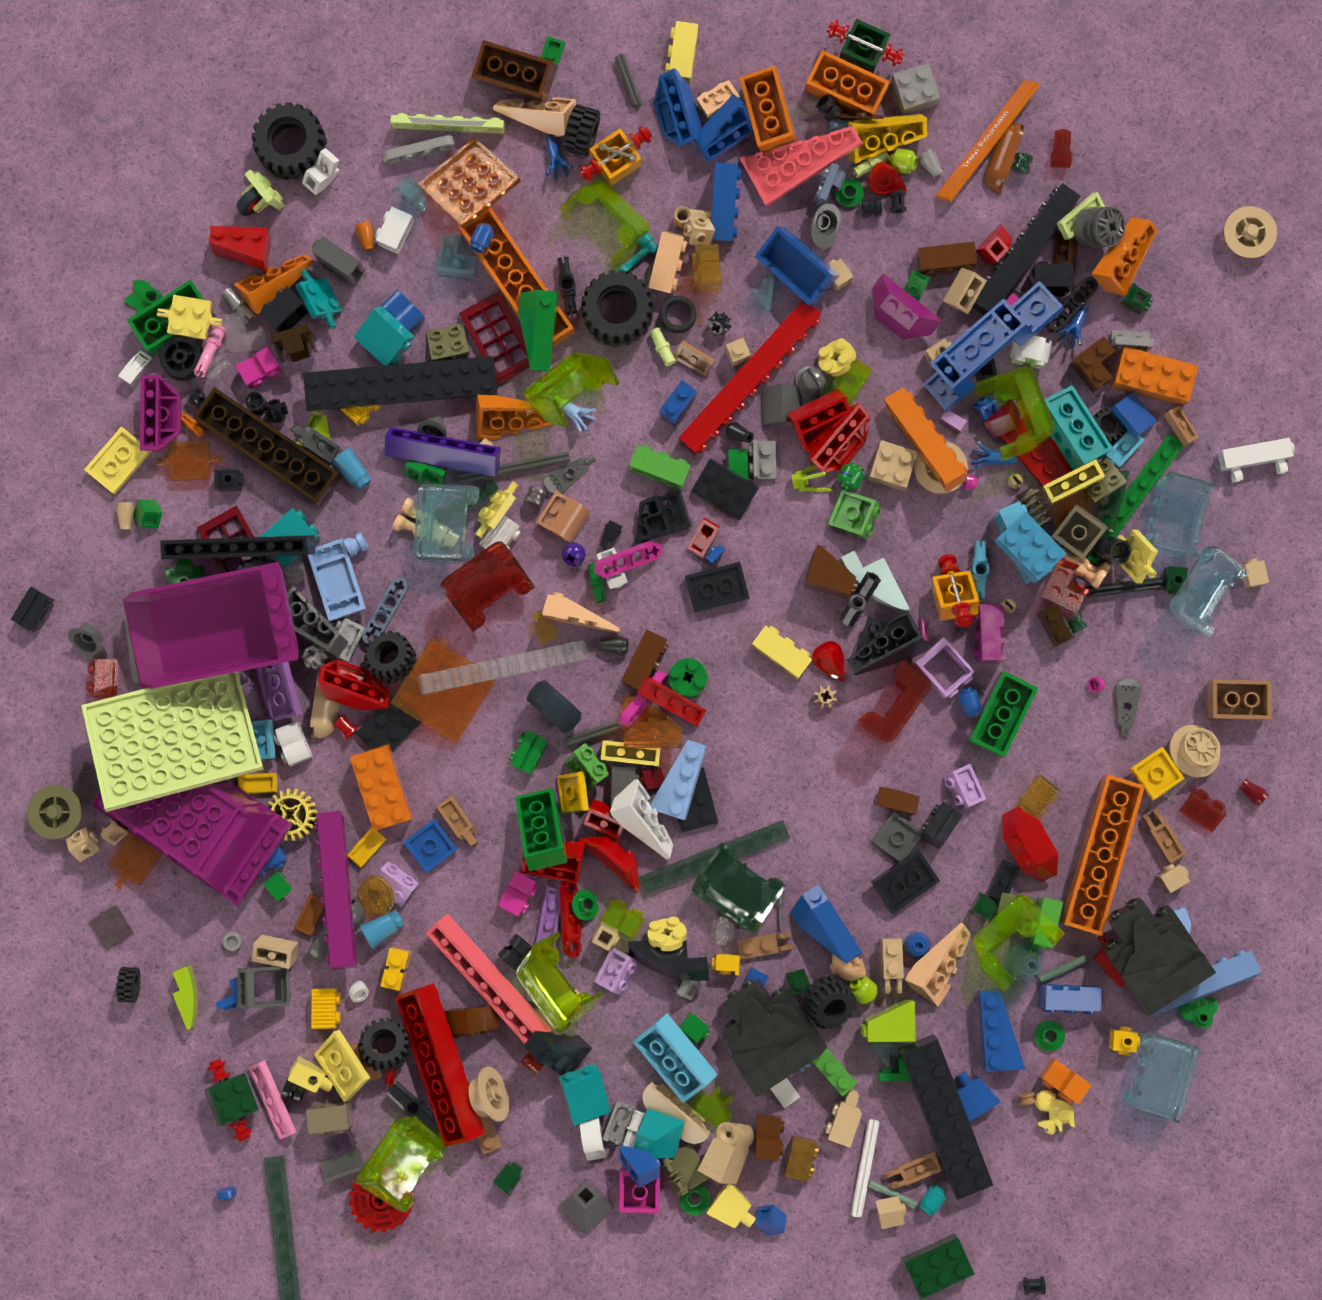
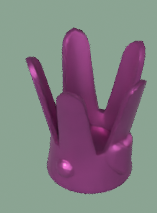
[919,618,930,642]

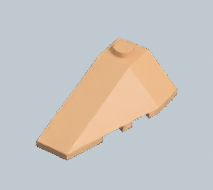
[493,98,576,137]
[905,923,971,1007]

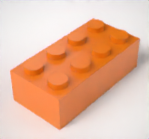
[804,50,890,120]
[739,65,798,152]
[1111,346,1198,406]
[350,744,413,831]

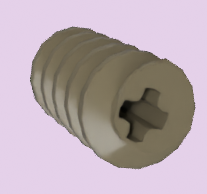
[1015,488,1052,526]

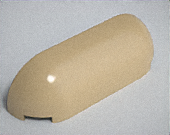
[310,663,340,739]
[643,1082,710,1144]

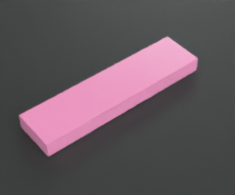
[248,1060,296,1139]

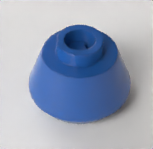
[904,932,930,959]

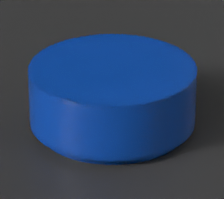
[216,1186,237,1200]

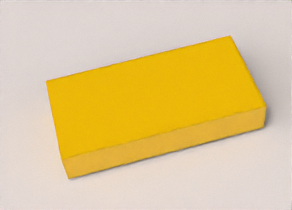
[238,773,278,794]
[347,827,387,868]

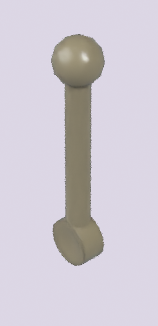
[599,143,637,162]

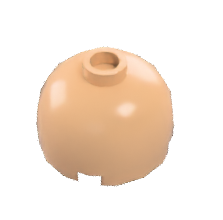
[830,954,866,981]

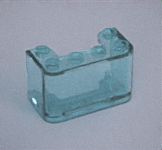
[1144,472,1215,561]
[1124,1030,1199,1123]

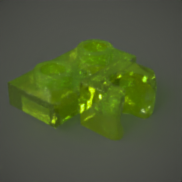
[690,1084,734,1128]

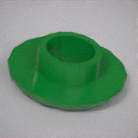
[834,178,864,207]
[572,890,598,920]
[1034,1020,1065,1052]
[680,1184,710,1215]

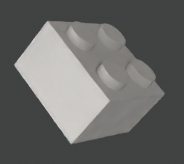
[891,63,940,115]

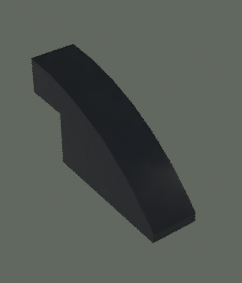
[628,940,709,981]

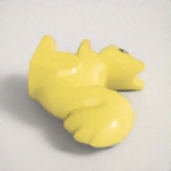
[1035,1090,1075,1135]

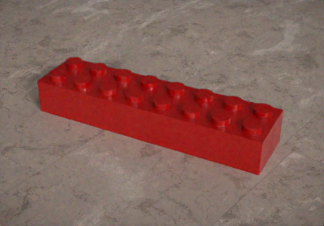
[394,983,485,1147]

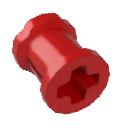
[333,714,359,740]

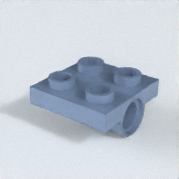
[813,163,846,209]

